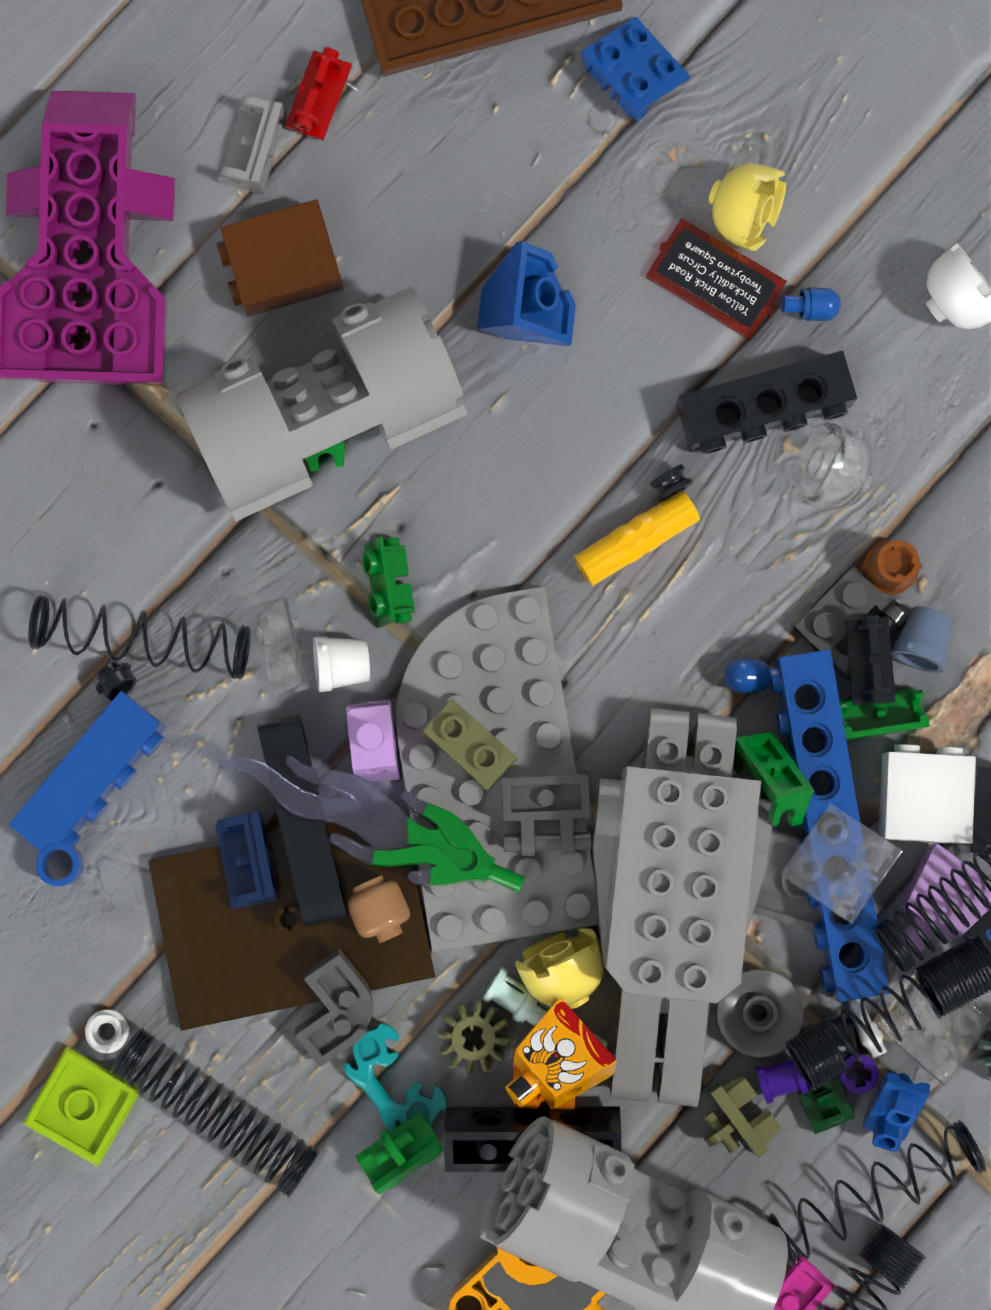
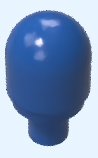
[781,287,841,321]
[724,659,770,693]

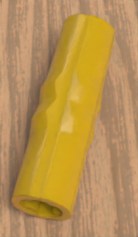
[573,490,700,587]

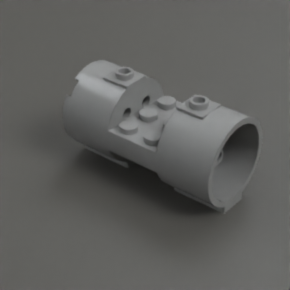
[175,287,468,521]
[479,1116,788,1310]

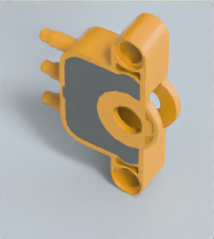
[449,1248,606,1310]

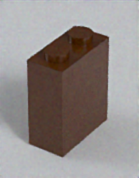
[216,199,344,317]

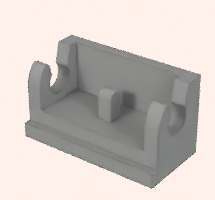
[218,95,286,195]

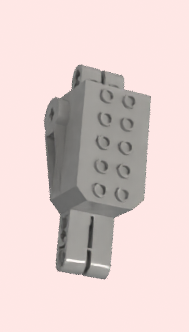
[592,708,772,1107]

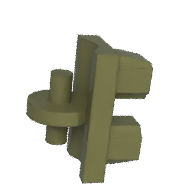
[704,1075,782,1158]

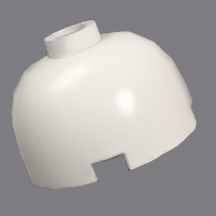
[925,243,991,330]

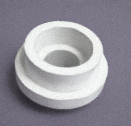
[85,1009,129,1053]

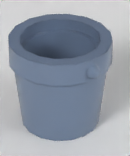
[891,606,953,673]

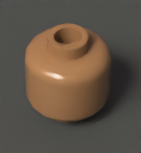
[347,875,410,943]

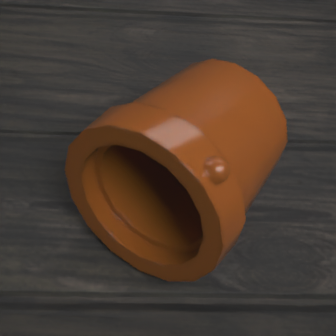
[860,539,922,595]

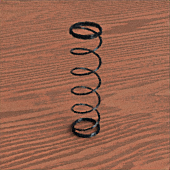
[28,594,251,680]
[766,1120,986,1267]

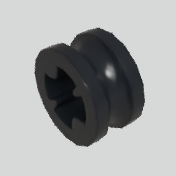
[650,464,693,502]

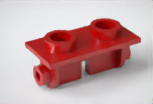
[284,47,353,141]

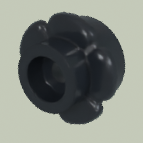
[96,662,137,701]

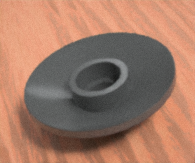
[716,969,804,1057]

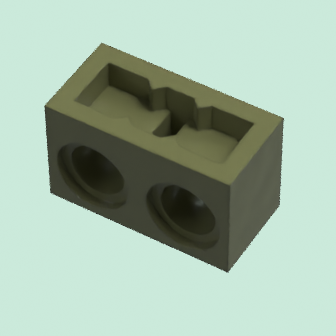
[423,699,517,792]

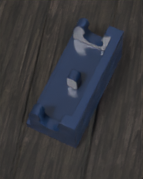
[215,811,279,910]

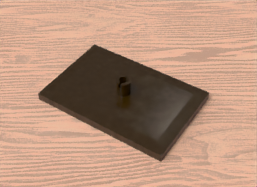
[148,808,436,1031]

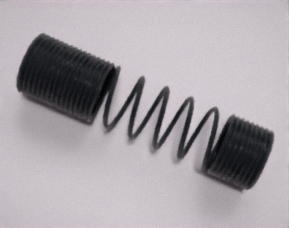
[786,934,991,1091]
[821,1223,926,1310]

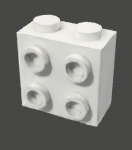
[878,744,976,844]

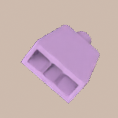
[346,699,400,784]
[899,843,991,953]

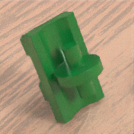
[355,1112,444,1195]

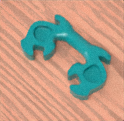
[343,1023,447,1131]

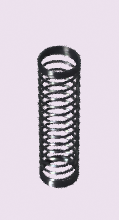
[872,844,991,973]
[110,1028,320,1197]

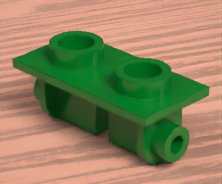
[362,537,415,628]

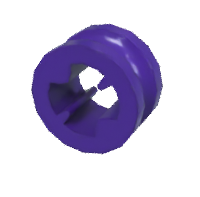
[839,1054,879,1094]

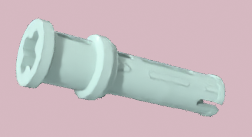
[481,966,608,1047]

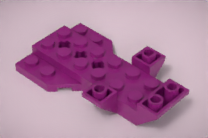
[0,90,175,385]

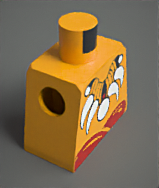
[505,998,617,1108]

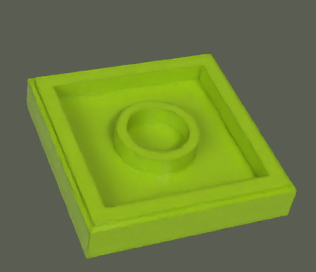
[23,1046,143,1167]

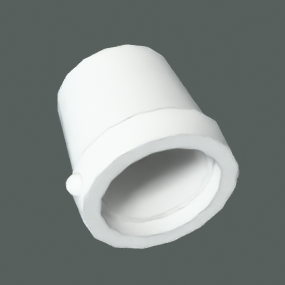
[313,636,370,692]

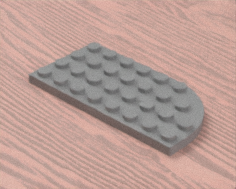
[396,586,600,953]

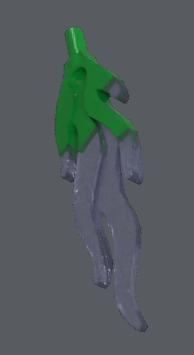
[217,756,525,893]

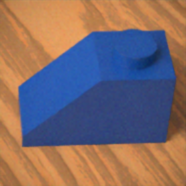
[477,241,576,346]

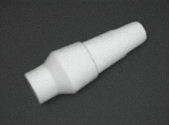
[847,999,887,1059]

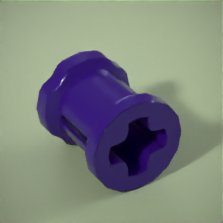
[756,1058,809,1104]

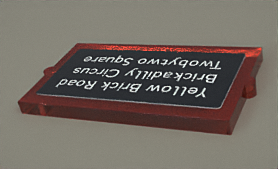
[646,218,787,340]

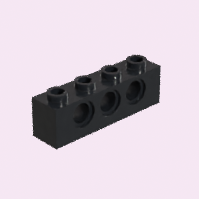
[676,350,858,455]
[444,1106,621,1172]

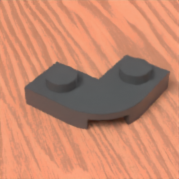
[295,948,373,1067]

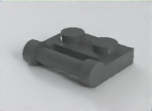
[793,566,908,680]

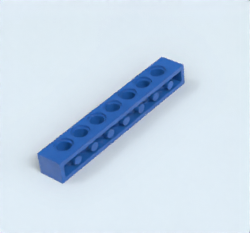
[769,649,890,1003]

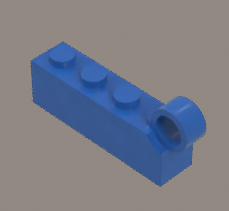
[8,691,166,887]

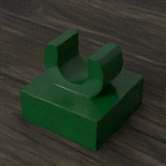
[797,1077,855,1135]

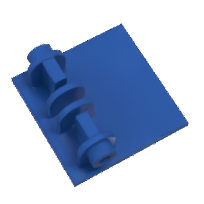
[580,17,691,121]

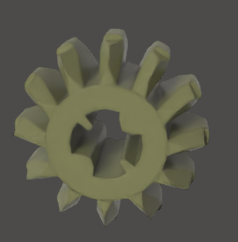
[437,1000,510,1075]

